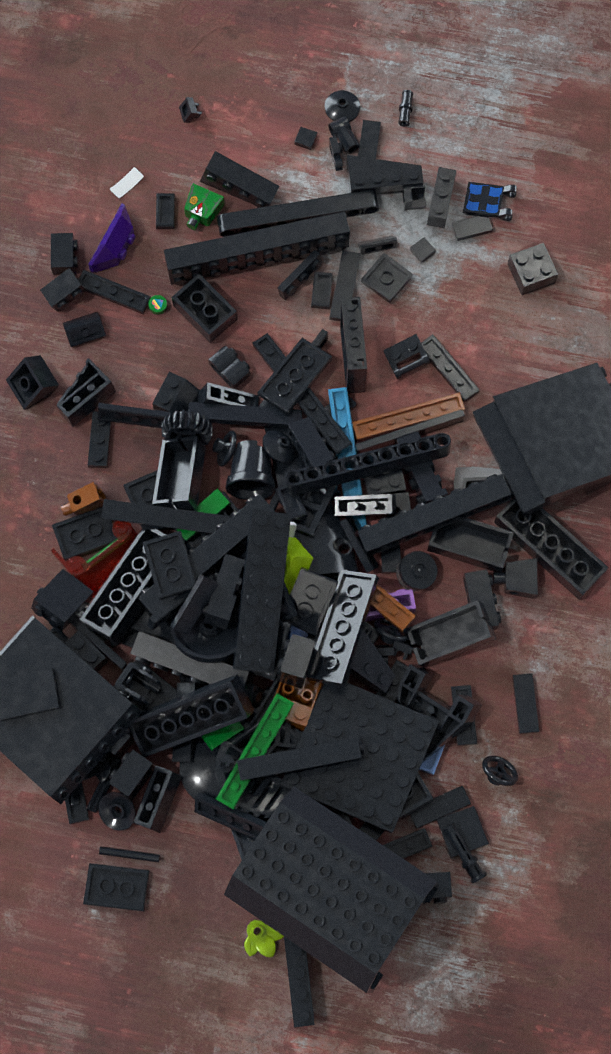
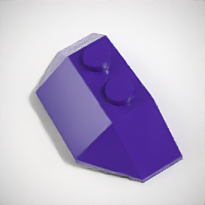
[88,203,135,273]

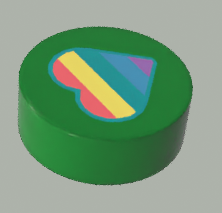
[148,295,167,315]

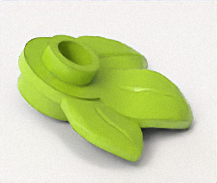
[244,920,284,957]

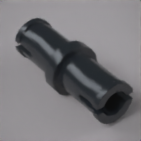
[398,90,413,127]

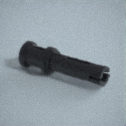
[443,823,487,884]

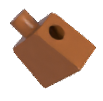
[61,482,106,516]

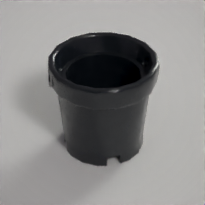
[225,440,276,500]

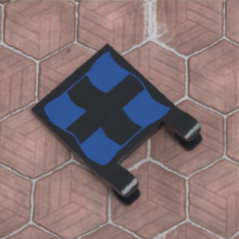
[463,182,517,221]

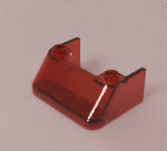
[51,521,138,597]

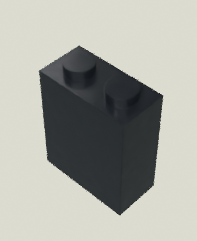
[31,569,94,631]

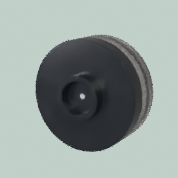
[396,551,438,592]

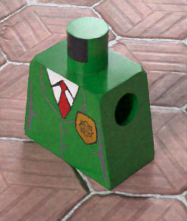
[184,183,225,230]

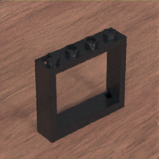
[340,297,367,394]

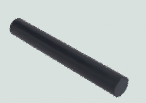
[99,846,160,863]

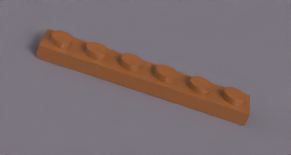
[352,392,465,442]

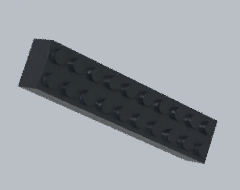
[164,211,350,285]

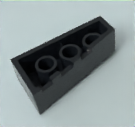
[346,155,424,194]

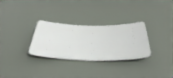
[110,167,144,198]

